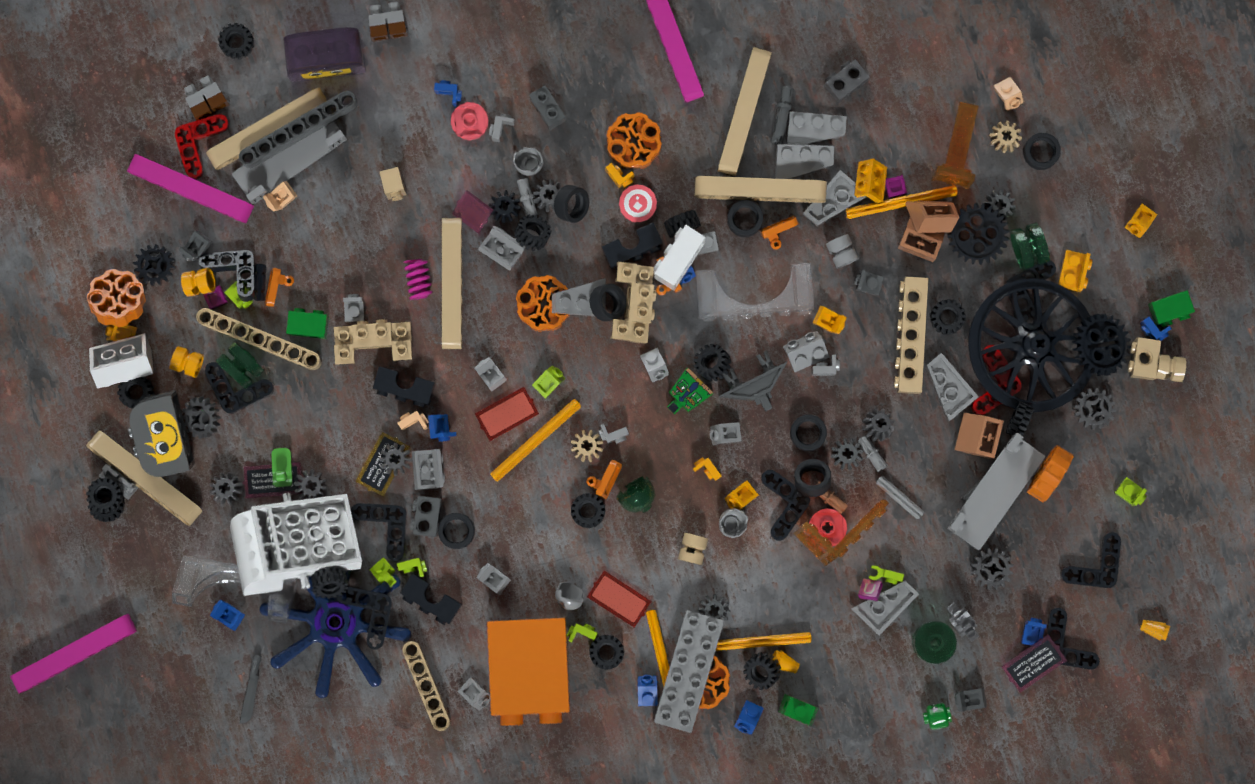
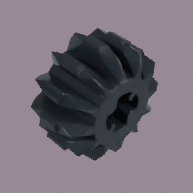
[488,190,521,223]

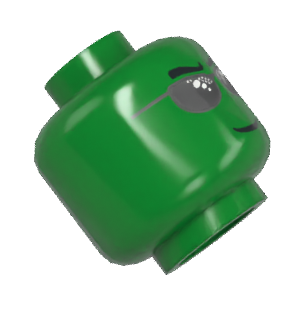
[923,703,952,730]

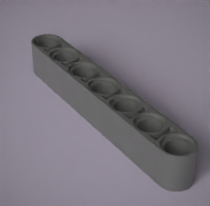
[239,91,357,168]

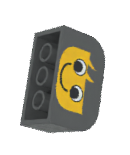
[128,390,195,477]

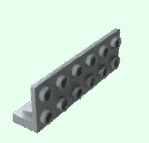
[232,112,347,205]
[947,433,1045,550]
[654,610,724,733]

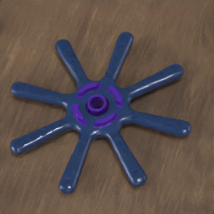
[260,570,411,698]

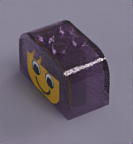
[283,27,366,82]

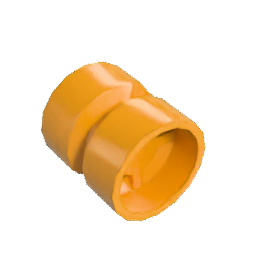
[181,268,216,297]
[169,346,204,378]

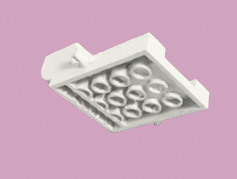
[230,493,362,596]

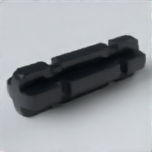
[254,264,266,301]

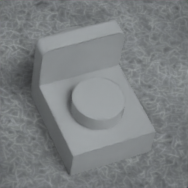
[698,231,719,255]
[343,294,365,323]
[812,355,840,376]
[710,422,742,445]
[458,677,490,711]

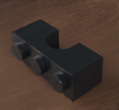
[601,222,663,270]
[373,366,436,408]
[400,574,463,625]

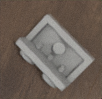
[478,226,525,271]
[783,331,829,372]
[412,449,445,490]

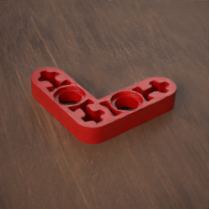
[175,114,229,179]
[971,345,1021,415]

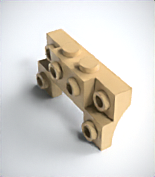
[610,262,656,344]
[334,319,413,365]

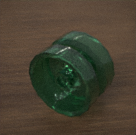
[1010,222,1050,270]
[215,341,264,389]
[912,621,957,664]

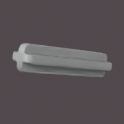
[876,476,924,519]

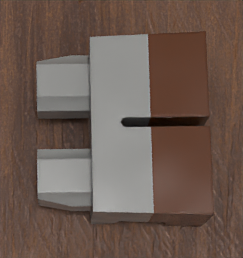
[368,2,408,42]
[184,76,230,120]

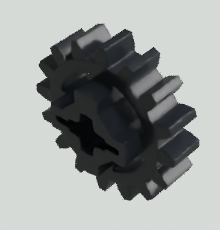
[133,244,176,286]

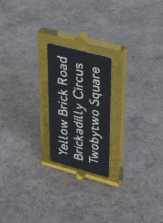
[355,432,410,497]

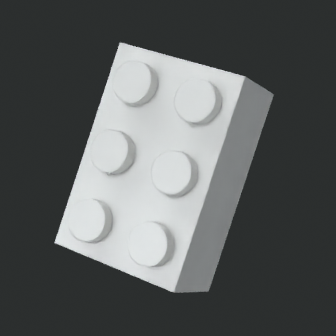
[653,225,706,291]
[89,333,153,389]

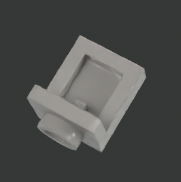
[489,114,515,142]
[640,348,669,382]
[474,357,507,391]
[598,424,629,444]
[476,563,511,595]

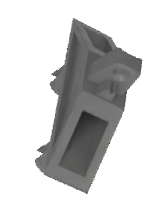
[719,351,788,412]

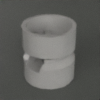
[826,234,859,269]

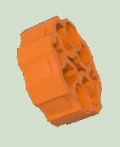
[606,112,662,170]
[87,269,146,327]
[516,275,570,332]
[1027,445,1074,502]
[699,656,730,709]

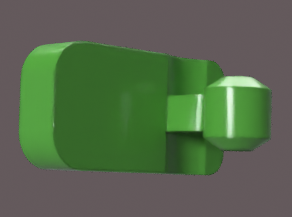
[272,448,293,487]

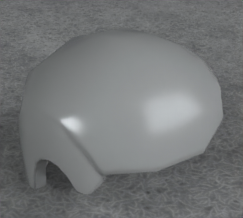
[513,147,544,176]
[719,508,748,538]
[555,582,584,610]

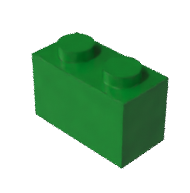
[1148,290,1195,327]
[286,308,329,339]

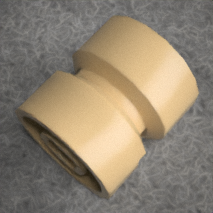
[1156,354,1186,382]
[678,533,708,565]

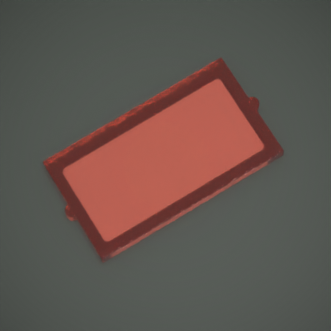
[475,387,539,441]
[587,571,652,628]

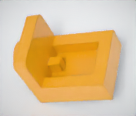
[812,306,847,334]

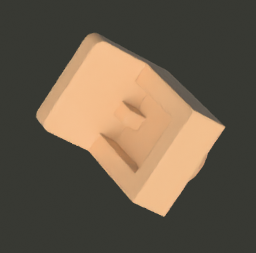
[994,77,1023,111]
[263,181,297,211]
[398,411,429,430]

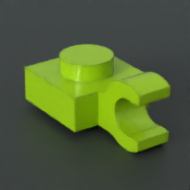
[369,557,397,587]
[868,565,904,585]

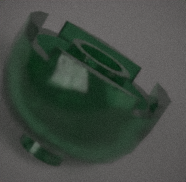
[616,476,655,513]

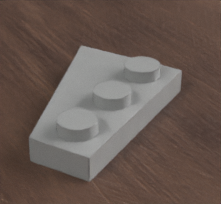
[787,111,847,145]
[775,144,834,179]
[803,170,866,226]
[552,278,606,316]
[926,353,978,422]
[851,581,919,636]

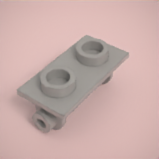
[99,464,138,500]

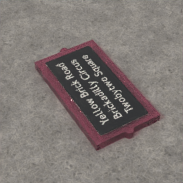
[243,462,303,499]
[1001,635,1067,693]

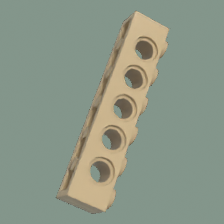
[894,277,928,394]

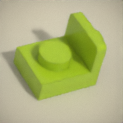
[224,281,253,310]
[532,366,566,399]
[1114,477,1147,506]
[397,558,427,577]

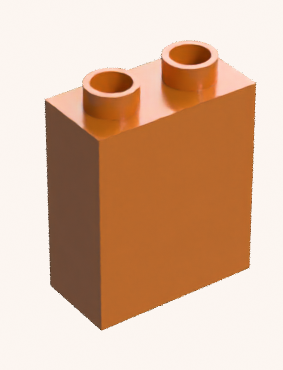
[487,618,570,726]

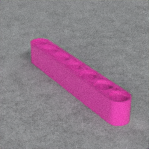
[646,0,704,103]
[127,154,254,223]
[10,614,137,694]

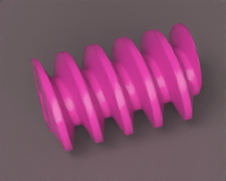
[404,259,433,300]

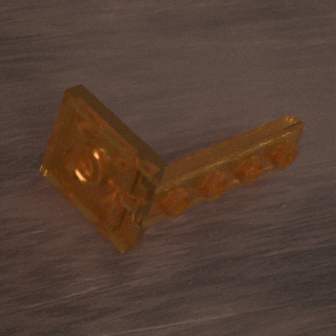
[931,102,978,189]
[793,499,889,566]

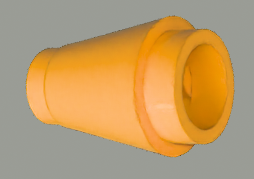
[1140,619,1170,641]
[773,650,800,674]

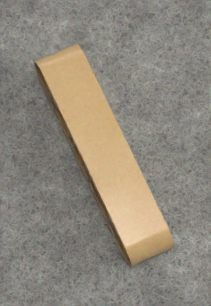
[403,641,451,731]

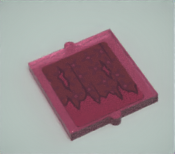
[452,190,493,233]

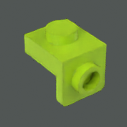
[567,623,598,642]

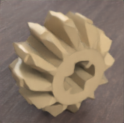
[989,120,1022,153]
[571,430,603,462]

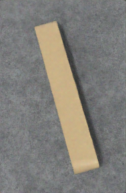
[717,47,772,177]
[206,88,327,170]
[694,176,827,203]
[442,218,462,349]
[196,308,322,370]
[86,430,202,526]

